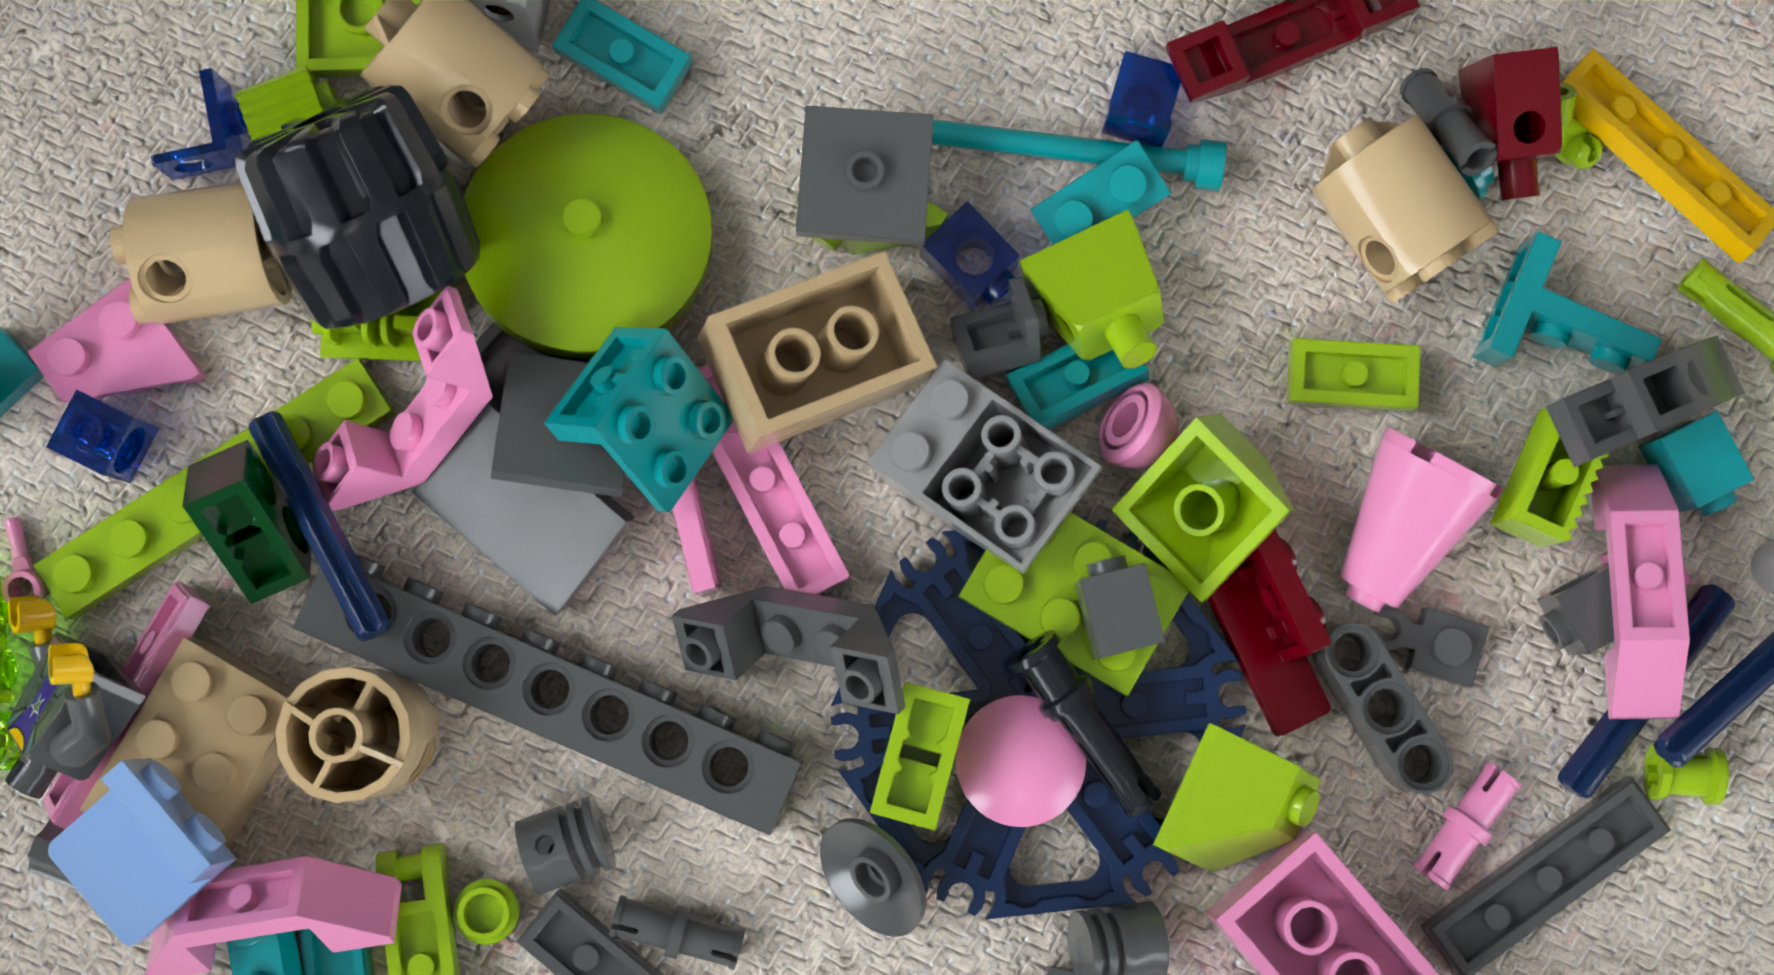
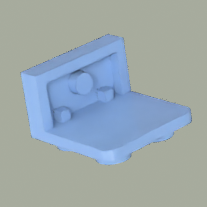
[48,758,236,946]

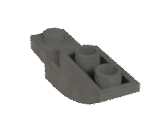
[1545,336,1745,467]

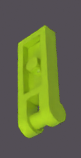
[375,843,460,975]

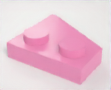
[27,278,208,405]

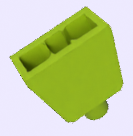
[1019,209,1164,369]

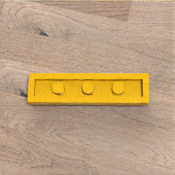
[1560,48,1774,264]

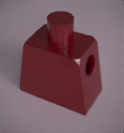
[1458,47,1562,201]

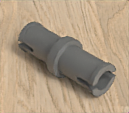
[1400,68,1497,176]
[609,895,746,970]

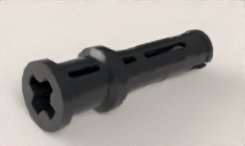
[1007,630,1162,818]

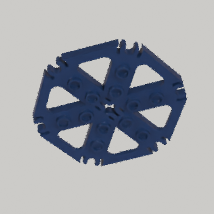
[831,515,1246,920]

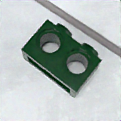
[182,440,312,604]

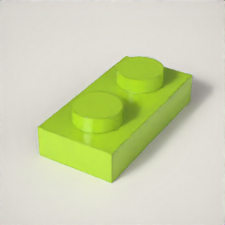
[1286,338,1421,412]

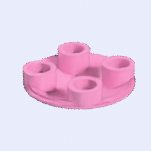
[955,695,1086,827]

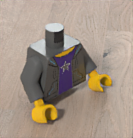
[5,595,146,799]

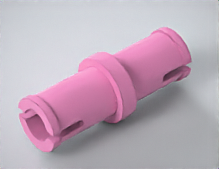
[1412,761,1523,891]

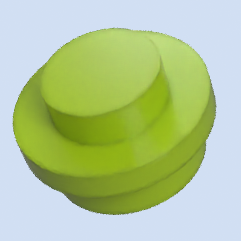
[454,878,520,945]

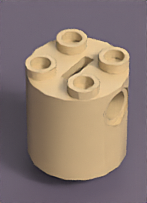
[360,0,550,167]
[1312,115,1500,305]
[110,181,293,325]
[275,667,440,803]

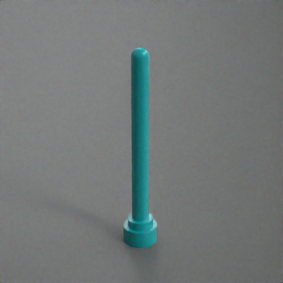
[932,120,1227,192]

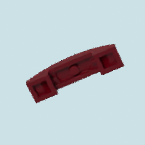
[1165,0,1420,103]

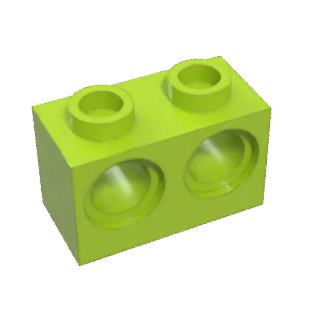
[870,682,970,831]

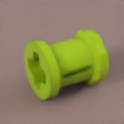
[1643,744,1729,806]

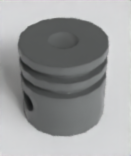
[514,795,616,895]
[1067,901,1169,975]

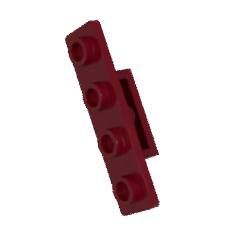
[1207,528,1332,737]

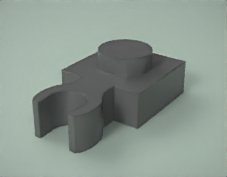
[1374,607,1490,688]

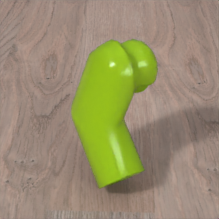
[1553,83,1602,169]

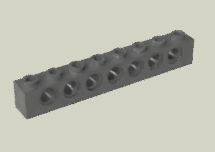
[293,554,804,836]

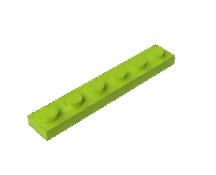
[33,358,397,620]

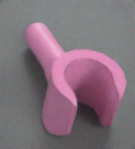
[1,517,50,603]

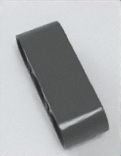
[1312,623,1453,794]

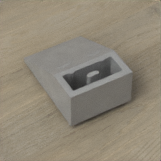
[867,359,1102,574]

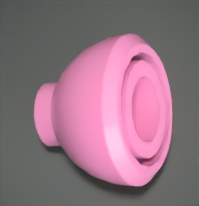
[1099,383,1182,469]

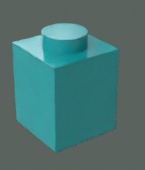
[1638,411,1755,517]

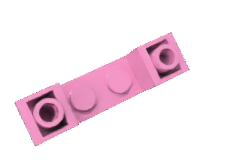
[312,286,493,511]
[1591,464,1690,719]
[145,856,402,975]

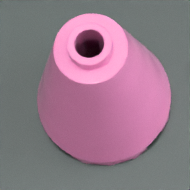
[1340,427,1504,613]

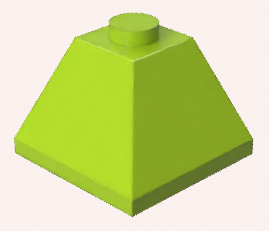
[1112,413,1293,603]
[1153,723,1322,873]

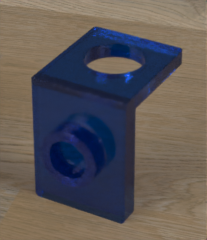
[1101,51,1181,147]
[151,68,248,180]

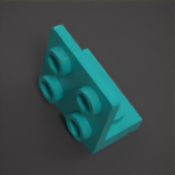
[544,327,733,512]

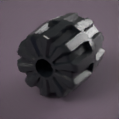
[235,85,480,329]

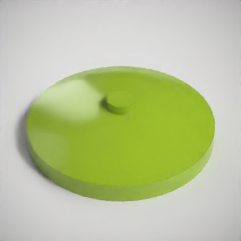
[463,113,713,359]

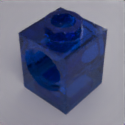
[920,201,1020,311]
[46,389,160,483]

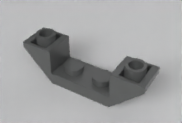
[672,586,906,714]

